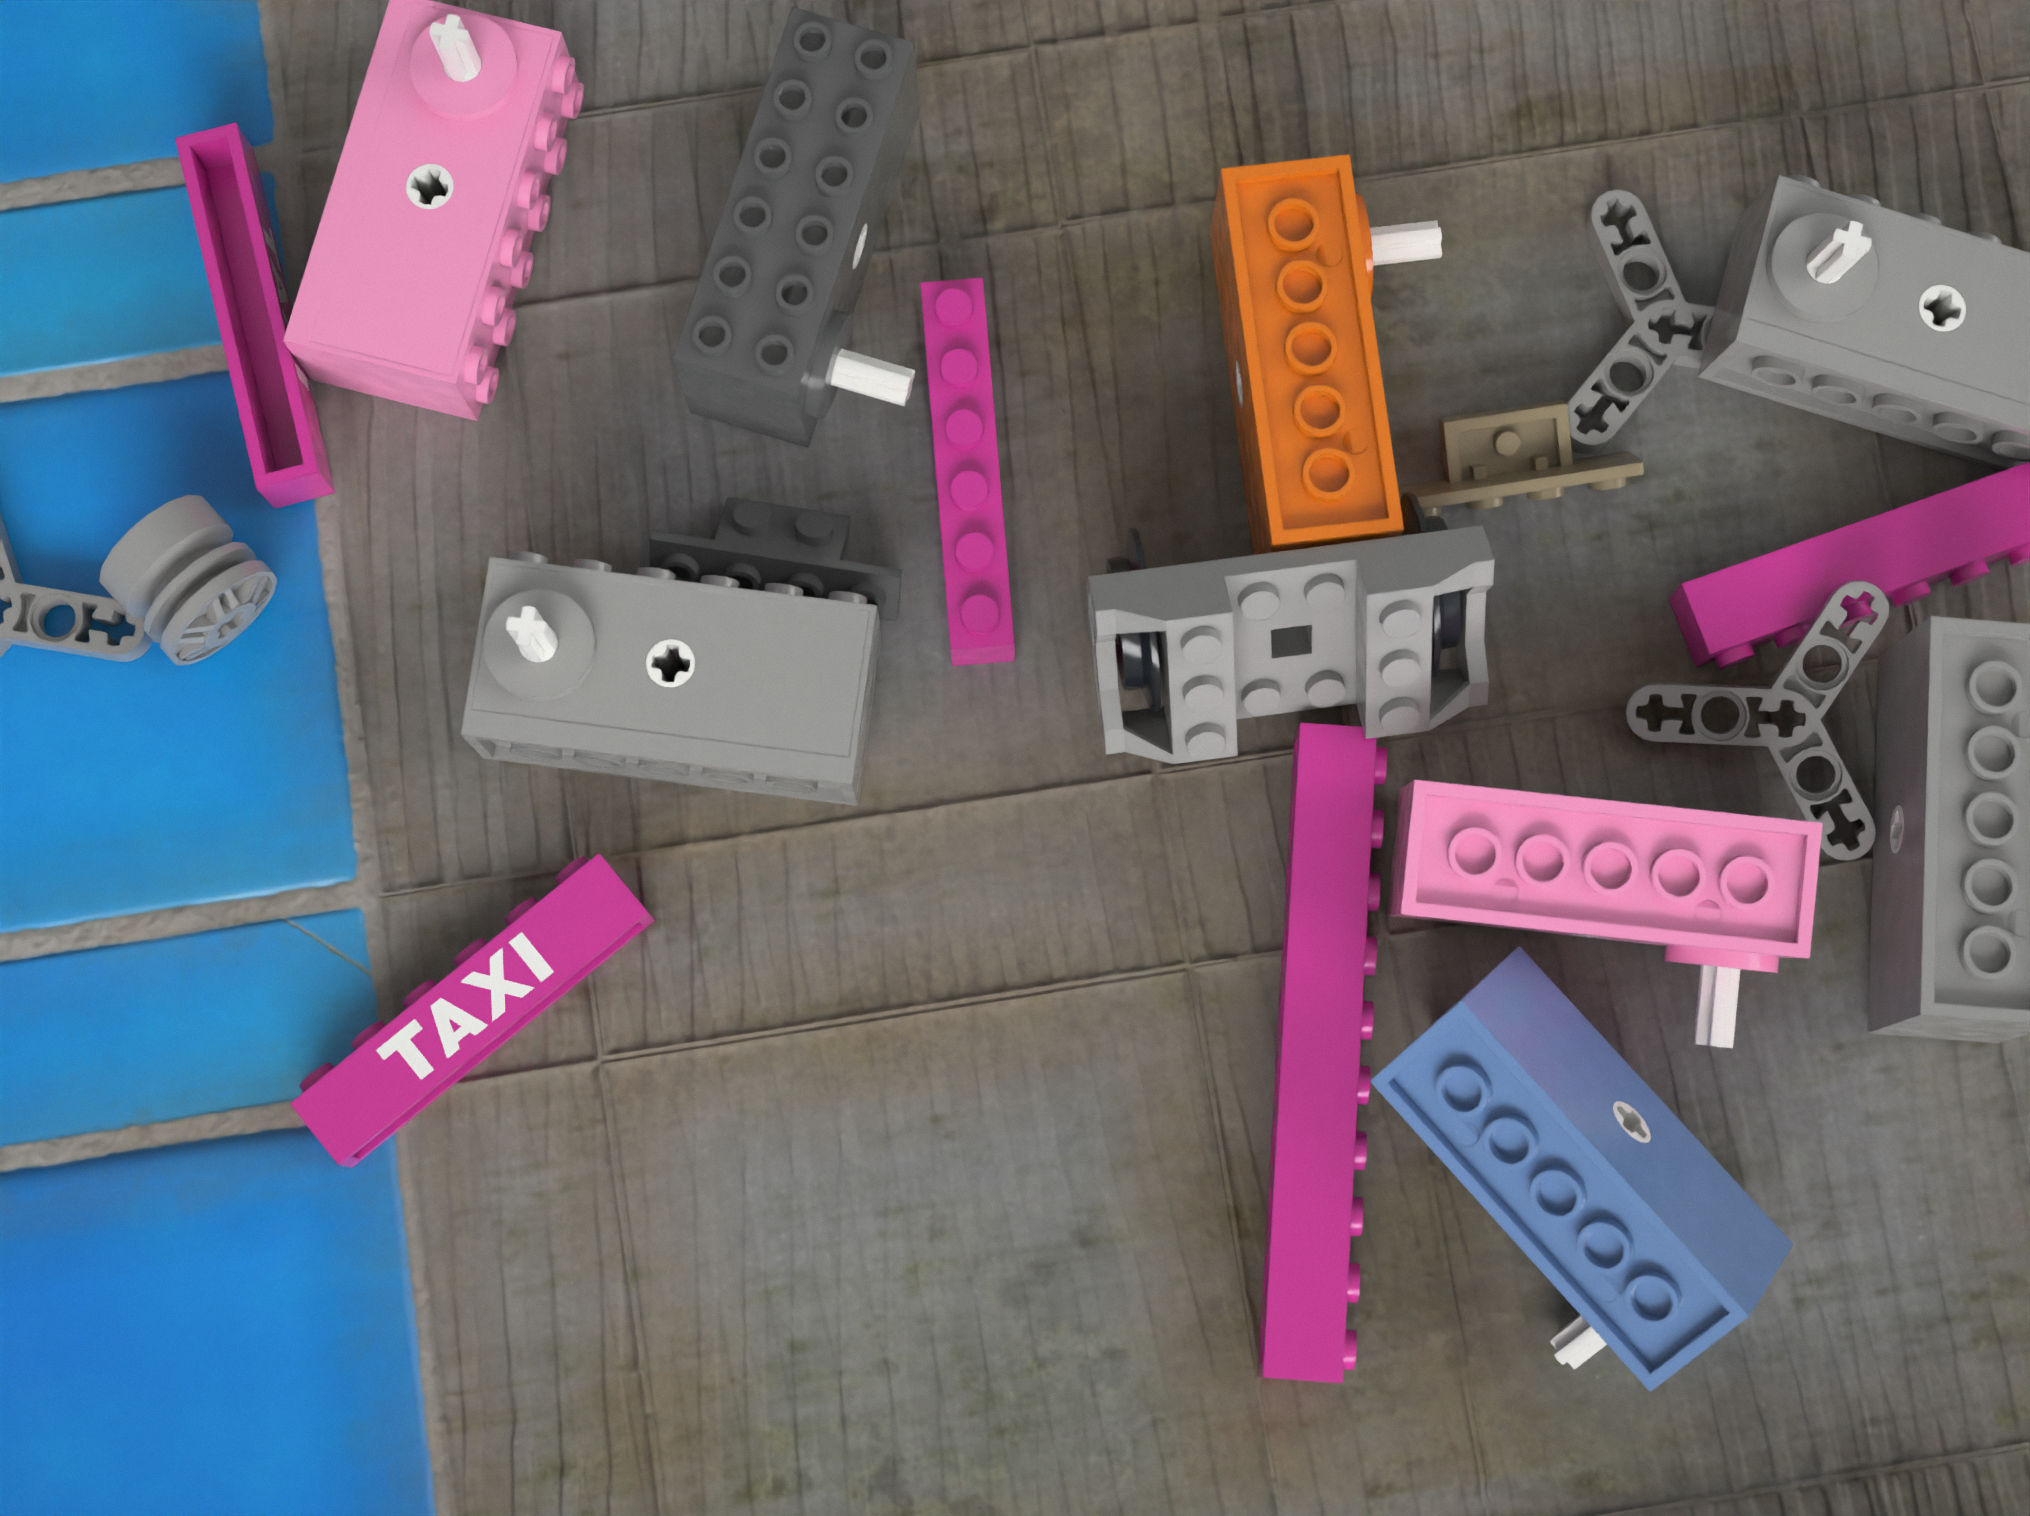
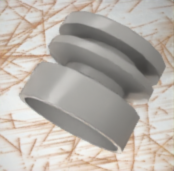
[99,495,278,665]

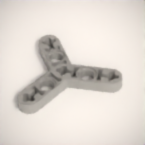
[1567,189,1715,454]
[0,513,153,662]
[1626,580,1889,861]

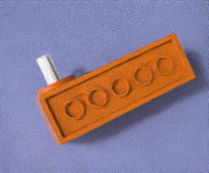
[1210,154,1442,555]

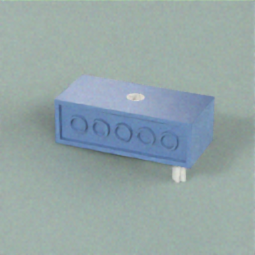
[1370,946,1793,1392]

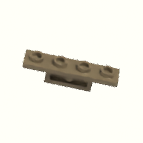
[1398,400,1644,516]

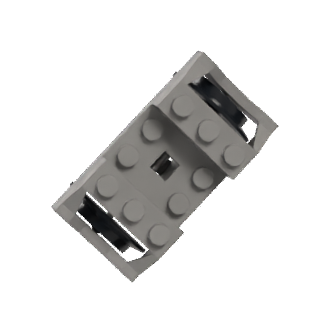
[1087,492,1494,764]

